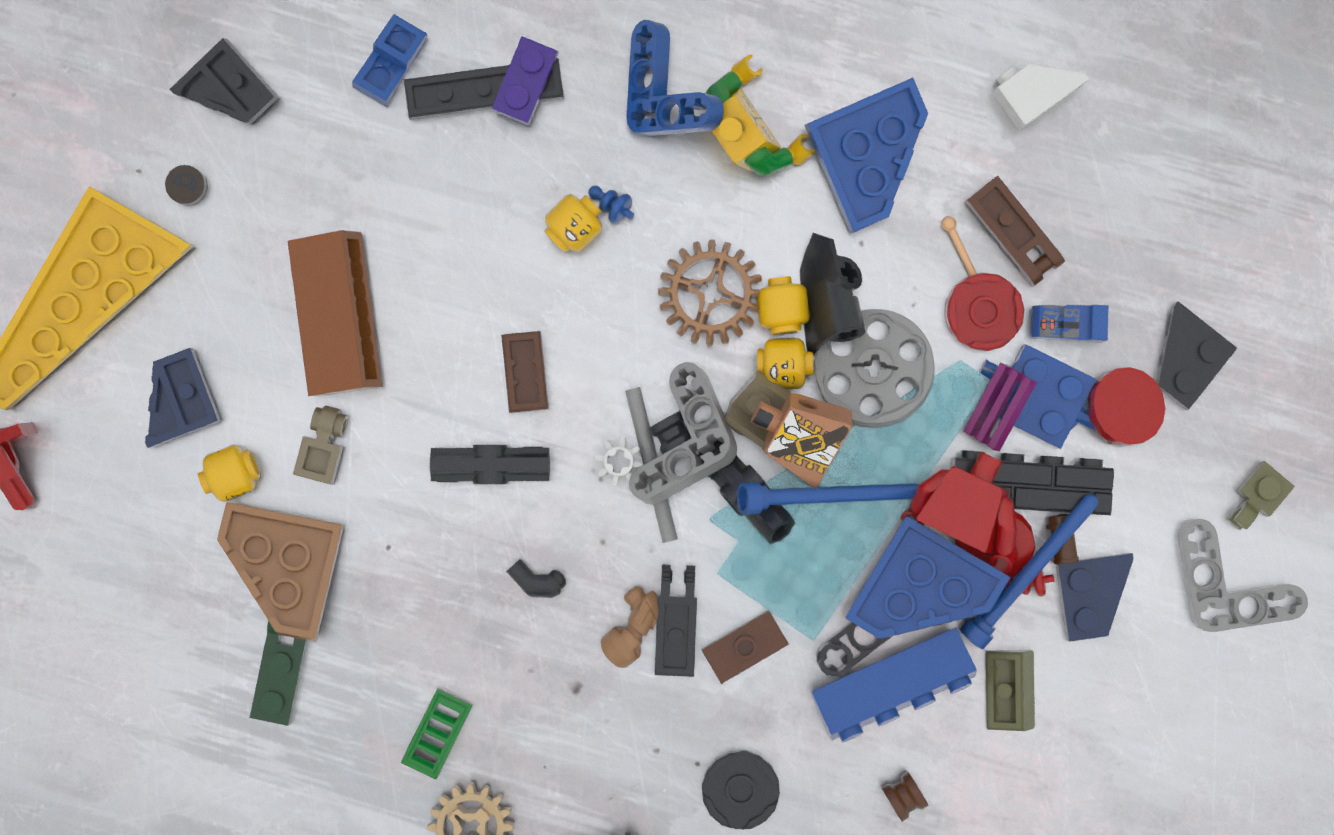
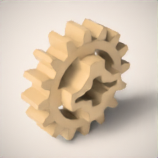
[427,782,514,835]

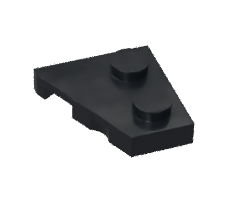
[1156,301,1237,410]

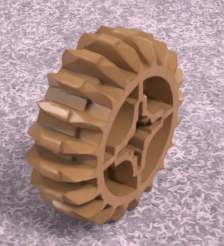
[658,239,762,346]

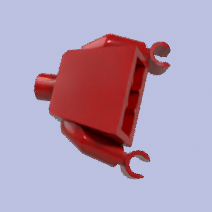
[900,451,1018,572]

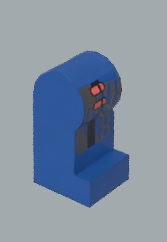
[1031,305,1109,343]

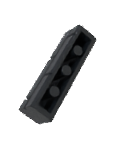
[950,450,1114,516]

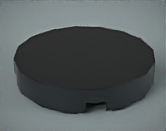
[702,750,780,830]

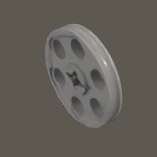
[815,309,935,428]

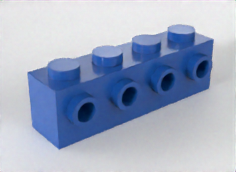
[811,627,977,742]

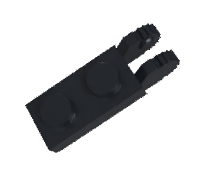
[655,564,697,677]

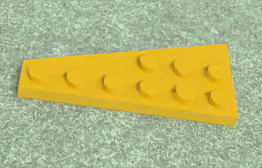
[0,186,194,410]

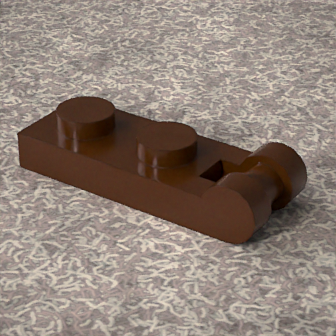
[965,175,1065,286]

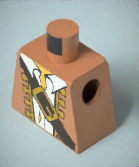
[751,393,853,487]

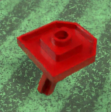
[0,422,38,511]

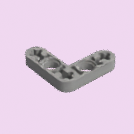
[629,362,737,505]
[1178,519,1308,632]

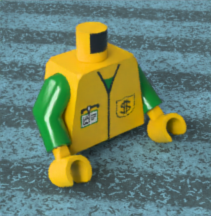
[706,55,815,176]

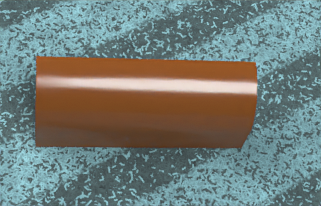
[288,230,382,396]

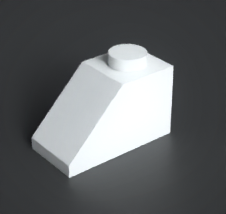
[992,64,1089,131]

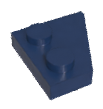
[1056,553,1134,642]

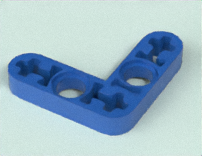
[626,20,724,136]

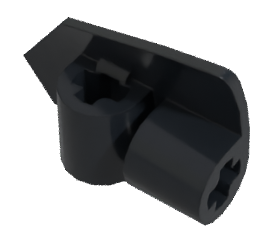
[800,233,866,356]

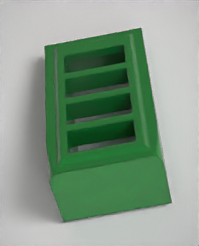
[401,688,473,779]

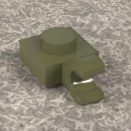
[1228,461,1295,530]

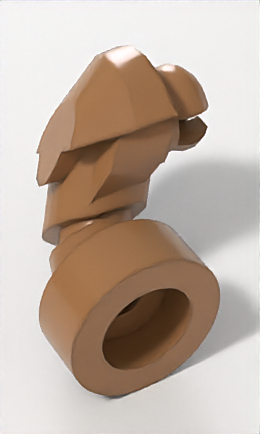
[601,586,659,668]

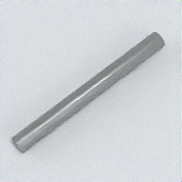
[625,387,678,543]

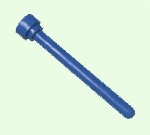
[737,482,918,515]
[959,494,1098,650]

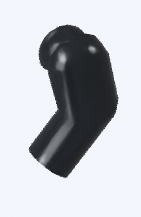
[506,559,566,598]

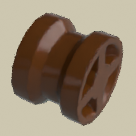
[881,772,929,822]

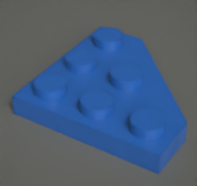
[804,77,928,233]
[845,516,1010,639]

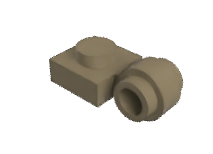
[293,405,348,485]

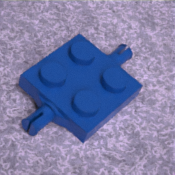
[979,344,1098,449]

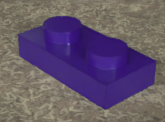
[492,36,559,126]

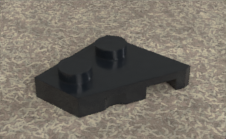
[170,38,279,124]

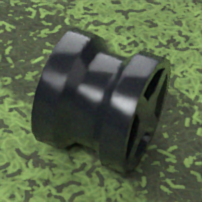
[648,411,691,454]

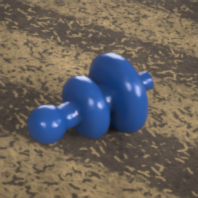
[588,185,634,224]

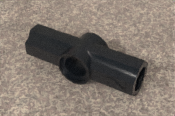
[698,440,796,545]
[430,445,550,484]

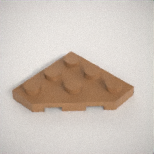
[217,502,344,642]

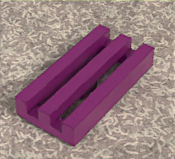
[963,362,1037,452]

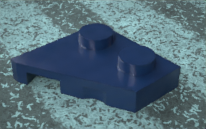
[145,348,221,448]

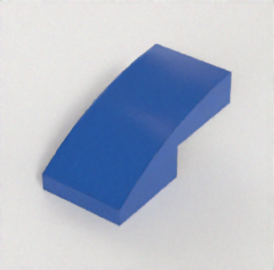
[352,14,427,107]

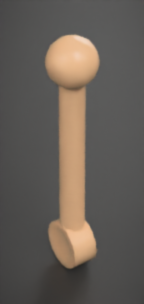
[941,216,977,276]

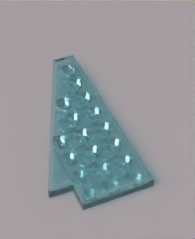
[709,360,991,641]

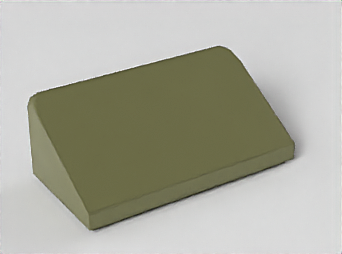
[986,650,1035,731]

